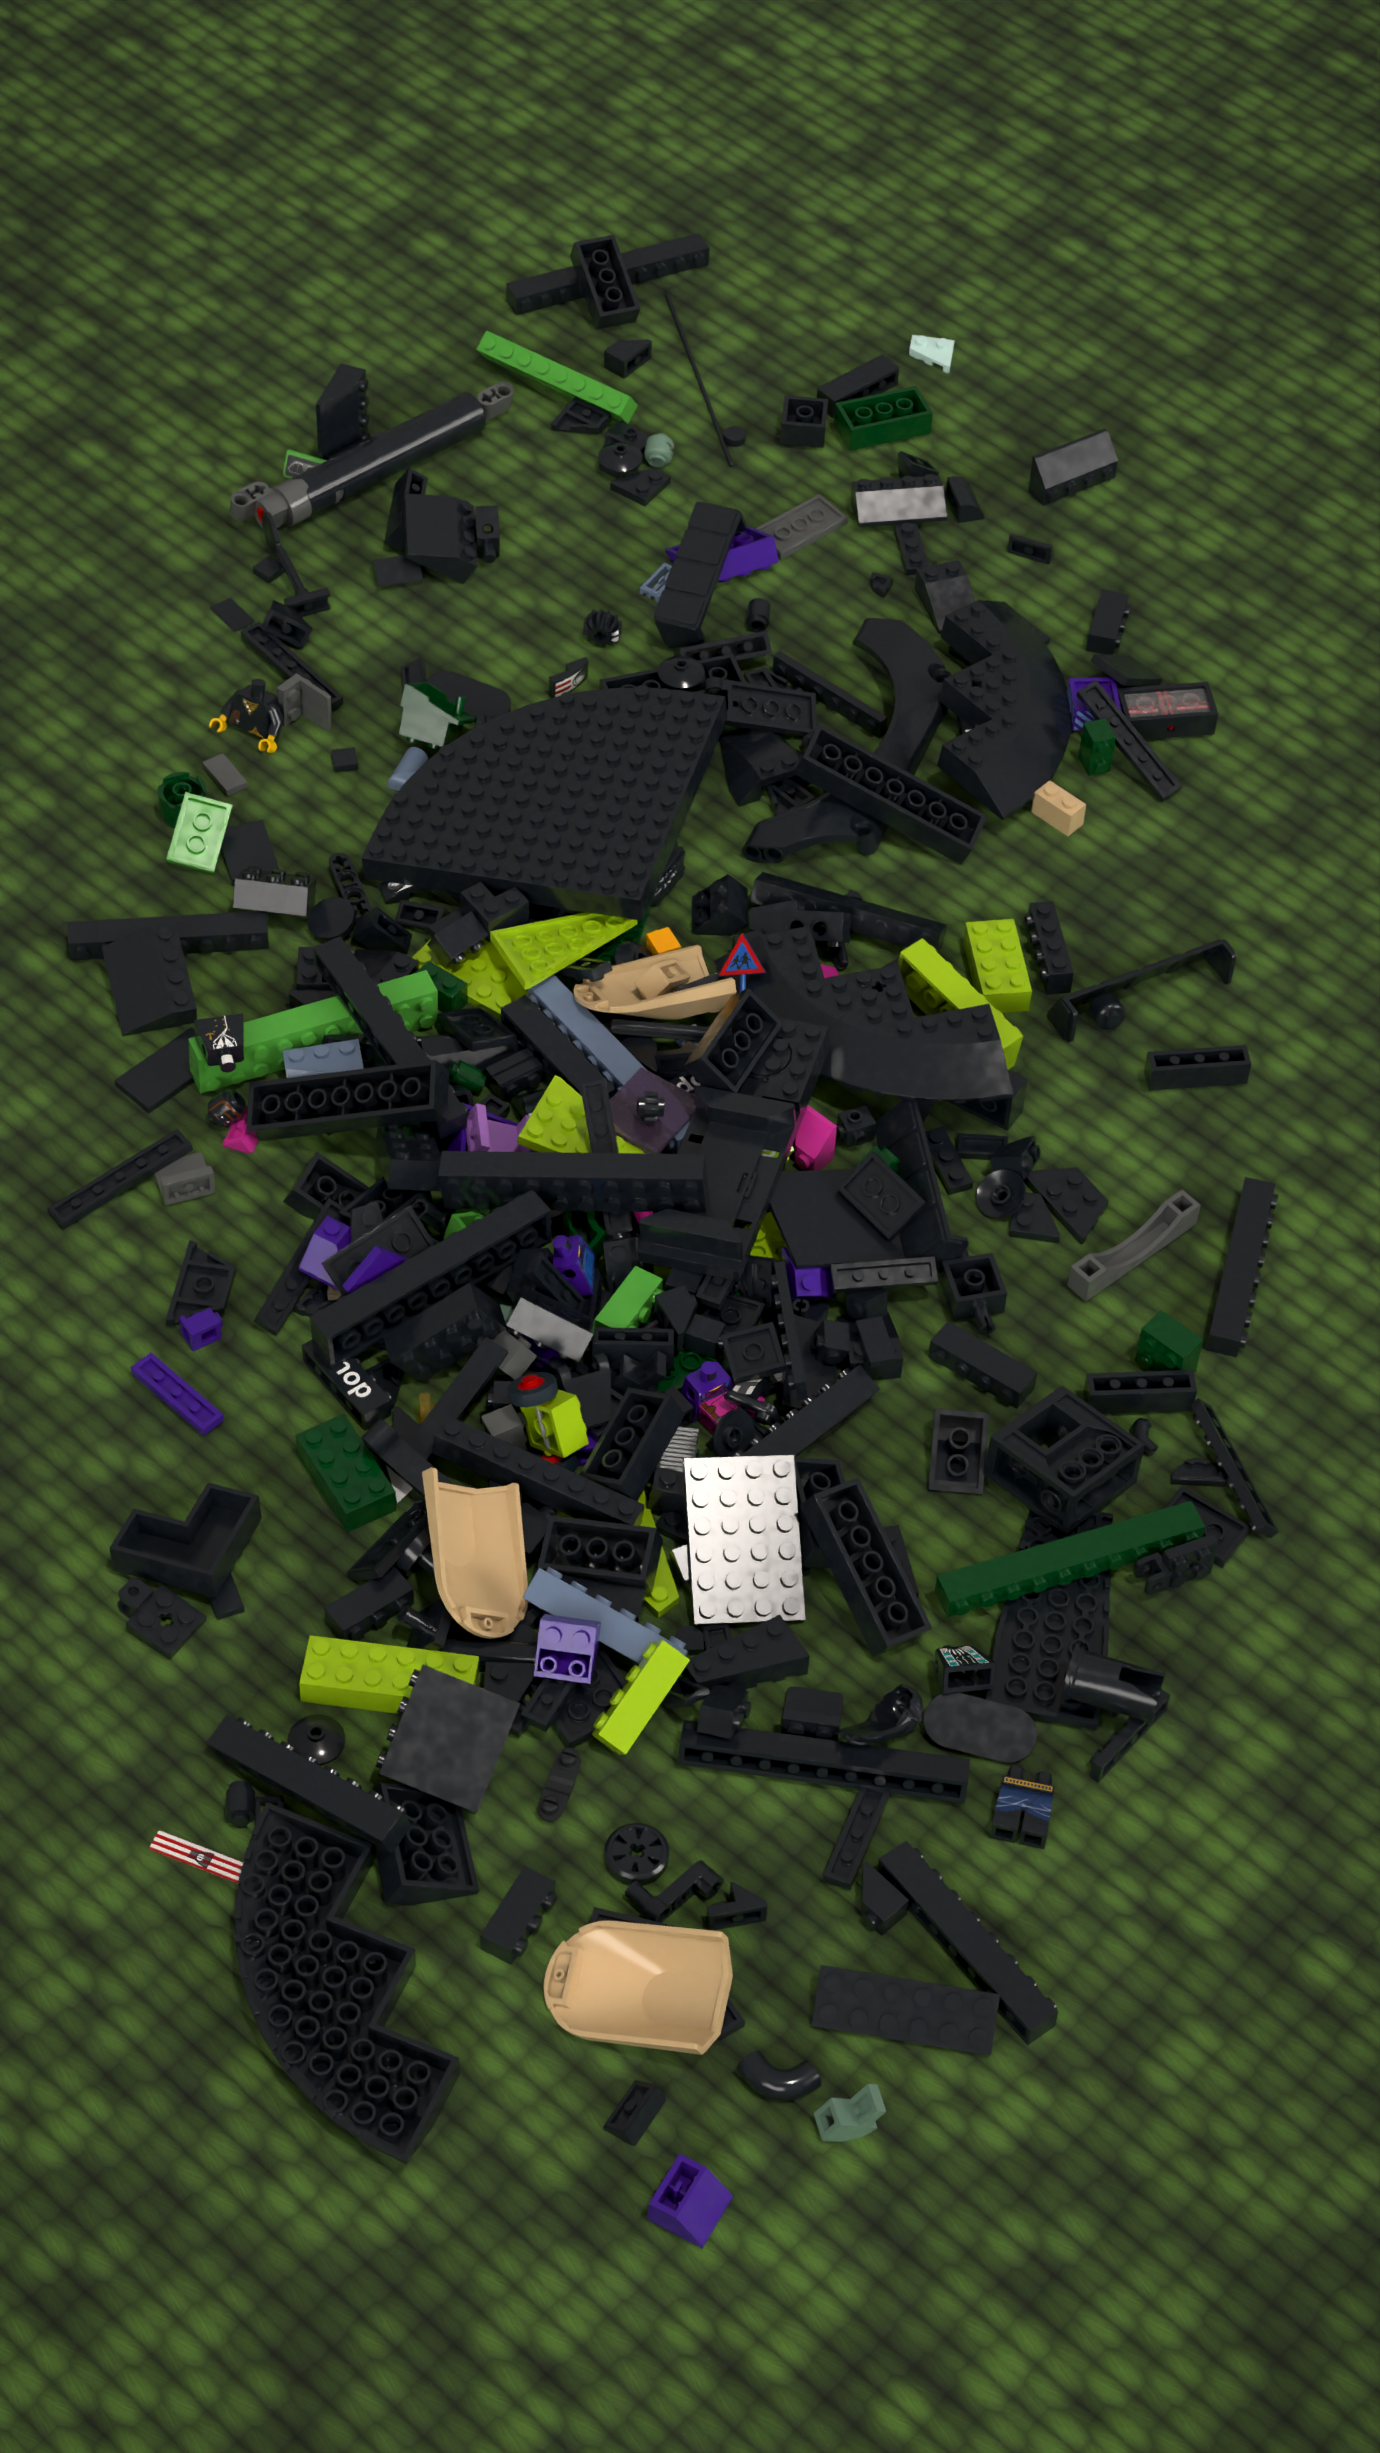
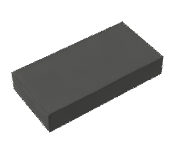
[202,753,248,796]

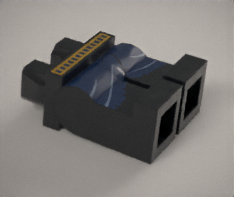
[989,1766,1055,1850]

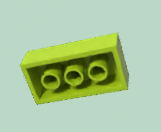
[963,919,1032,1013]

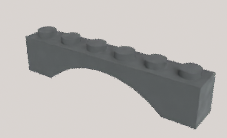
[1067,1189,1201,1302]

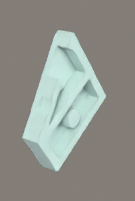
[909,335,955,373]

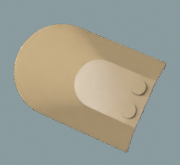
[574,945,736,1020]
[422,1468,528,1639]
[544,1921,733,2055]

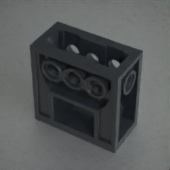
[984,1386,1145,1535]

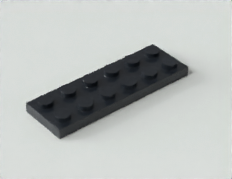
[811,1965,1000,2055]

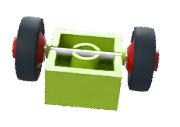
[508,1372,589,1472]

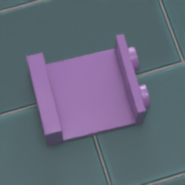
[465,1103,537,1152]

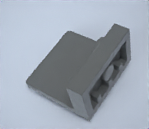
[277,673,331,732]
[154,1152,216,1205]

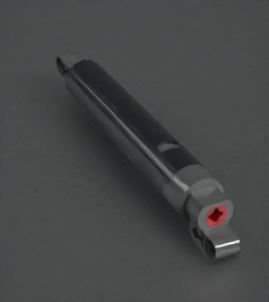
[229,382,514,528]

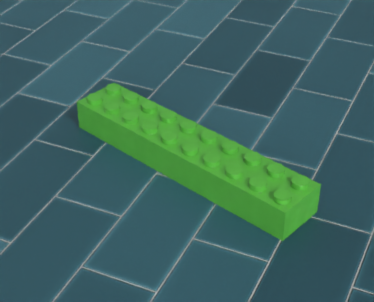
[188,970,438,1094]

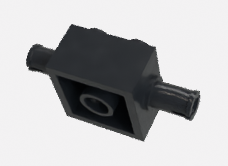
[939,1248,1007,1335]

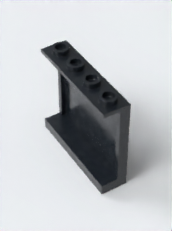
[375,1665,520,1814]

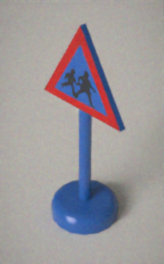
[718,933,766,992]

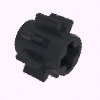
[637,1091,665,1122]

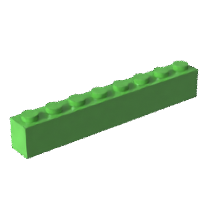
[476,330,638,423]

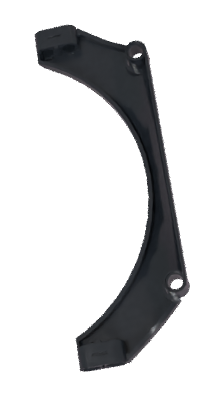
[742,618,951,863]

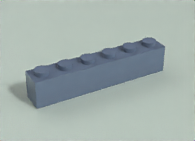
[522,1567,689,1664]

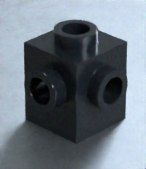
[836,1105,876,1148]

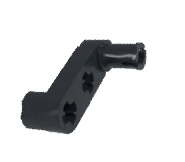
[625,1860,724,1923]

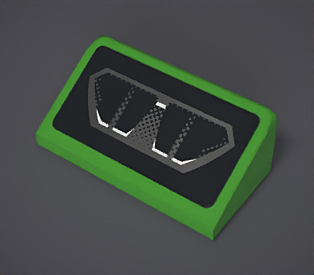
[283,449,327,479]

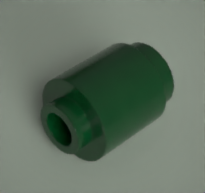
[448,1060,486,1094]

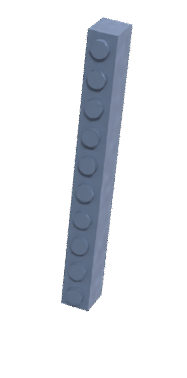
[527,974,702,1154]

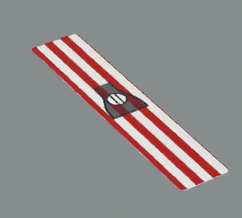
[149,1831,244,1883]

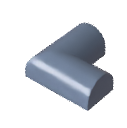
[387,747,428,791]

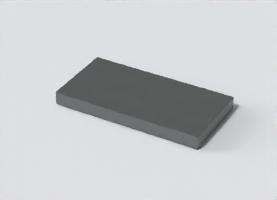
[755,494,849,560]

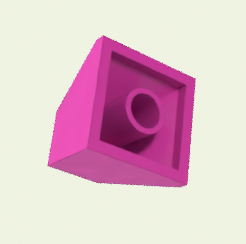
[793,1106,837,1171]

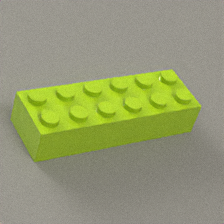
[898,938,1023,1070]
[299,1635,479,1714]

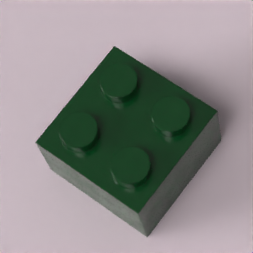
[1135,1310,1203,1373]

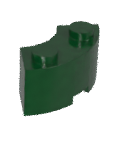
[568,1210,606,1263]

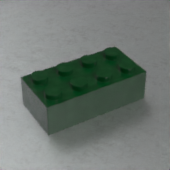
[834,386,933,451]
[295,1414,396,1533]

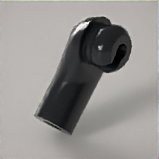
[1132,1418,1158,1456]

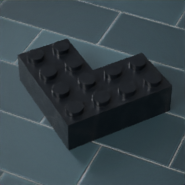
[109,1483,262,1598]

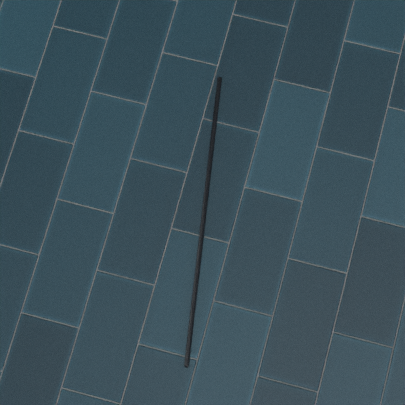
[665,293,734,467]

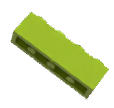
[591,1640,690,1755]

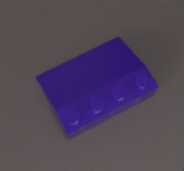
[665,525,778,583]

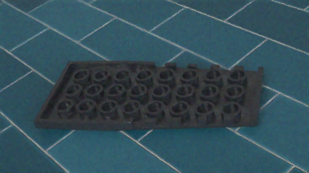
[986,1509,1113,1730]

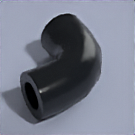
[737,2050,822,2100]

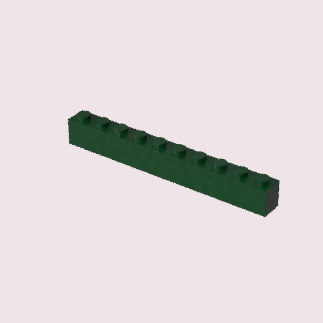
[934,1501,1205,1617]

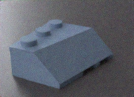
[283,1039,364,1078]

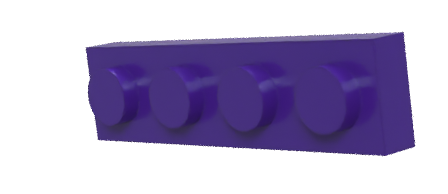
[131,1352,224,1436]

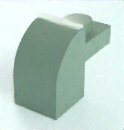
[814,2084,886,2142]

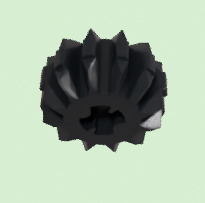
[583,609,622,647]

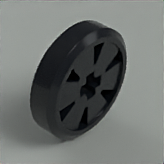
[604,1823,669,1885]

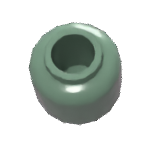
[644,433,674,468]

